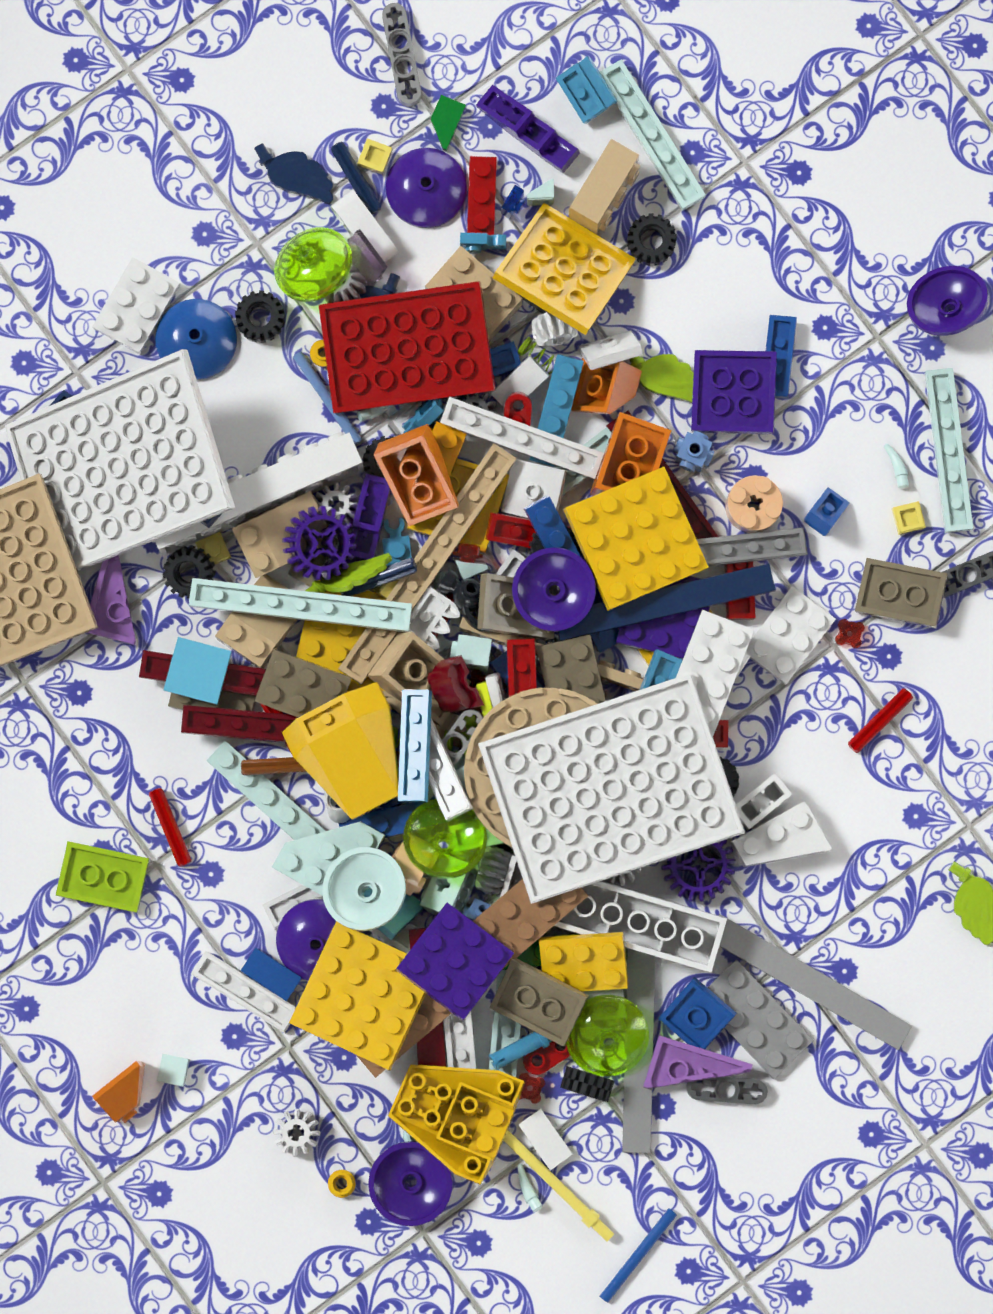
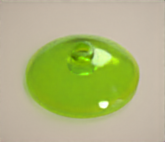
[274,227,352,302]
[403,799,487,879]
[566,995,649,1076]

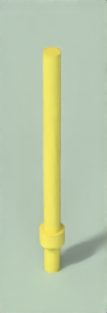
[503,1130,614,1242]

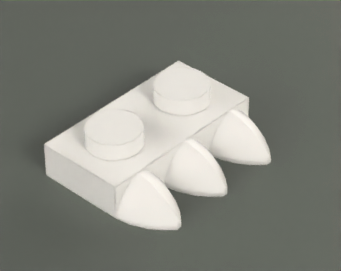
[399,586,460,650]

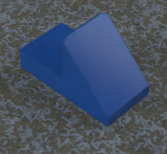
[804,487,850,536]

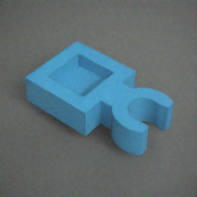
[460,232,506,254]
[402,399,444,433]
[382,517,412,566]

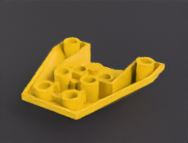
[282,682,399,820]
[388,1064,524,1185]

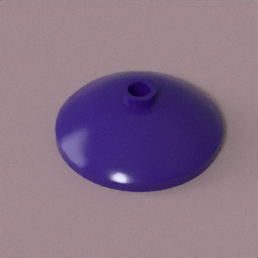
[386,148,467,228]
[907,266,989,336]
[512,548,596,631]
[276,899,358,981]
[368,1141,453,1226]

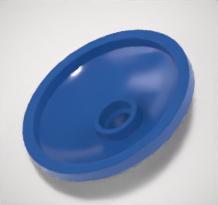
[155,299,237,380]

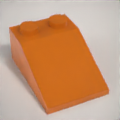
[589,412,671,496]
[374,424,459,526]

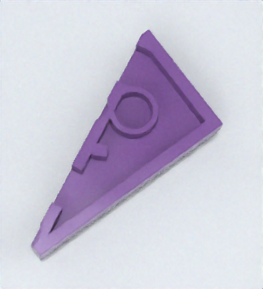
[86,555,136,645]
[643,1035,753,1089]

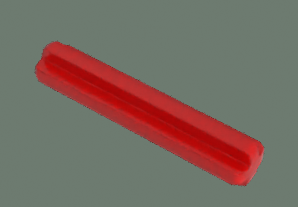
[848,688,913,753]
[149,788,192,867]

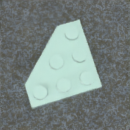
[272,821,386,896]

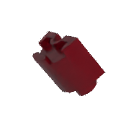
[427,655,484,713]

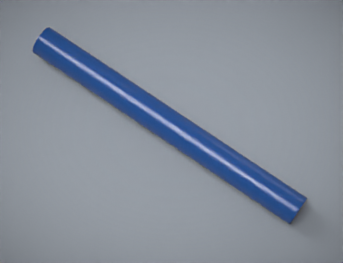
[599,1208,677,1303]

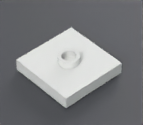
[579,330,643,370]
[501,459,567,518]

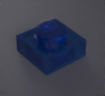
[501,185,526,219]

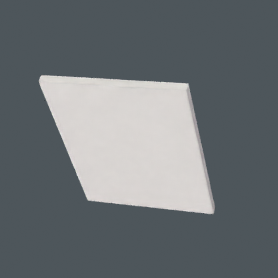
[5,349,235,571]
[478,673,745,904]

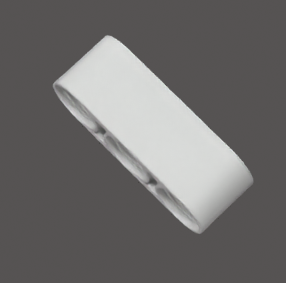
[330,190,398,268]

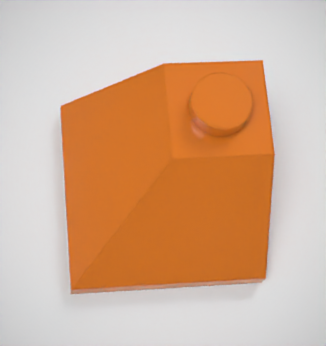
[571,358,642,414]
[92,1061,145,1123]

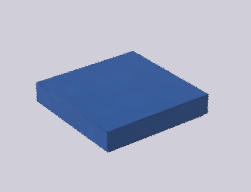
[658,977,737,1049]

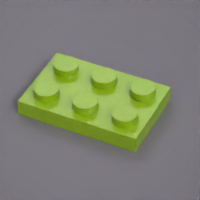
[56,841,150,913]

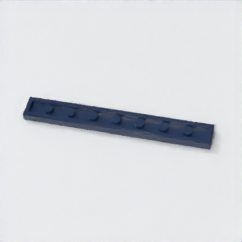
[558,564,776,641]

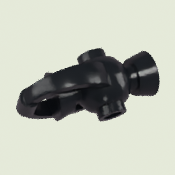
[437,568,493,632]

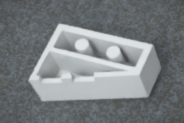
[730,801,832,867]

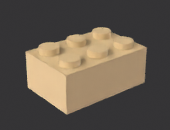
[569,139,641,234]
[425,246,523,342]

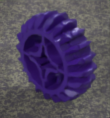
[282,506,357,580]
[661,839,736,902]

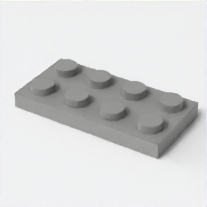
[707,960,814,1079]

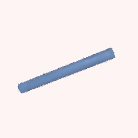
[293,351,362,446]

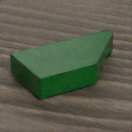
[431,95,466,152]

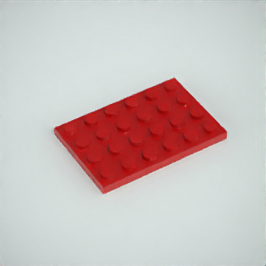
[319,281,496,413]

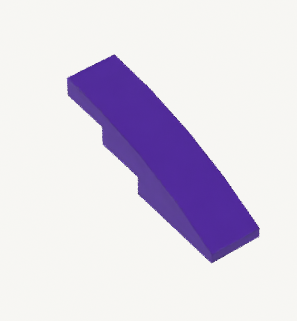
[476,84,580,174]
[346,474,391,564]

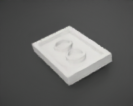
[92,257,180,354]
[746,586,836,685]

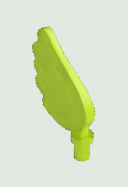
[629,354,694,403]
[305,553,393,593]
[948,861,993,945]

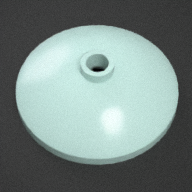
[322,847,406,931]

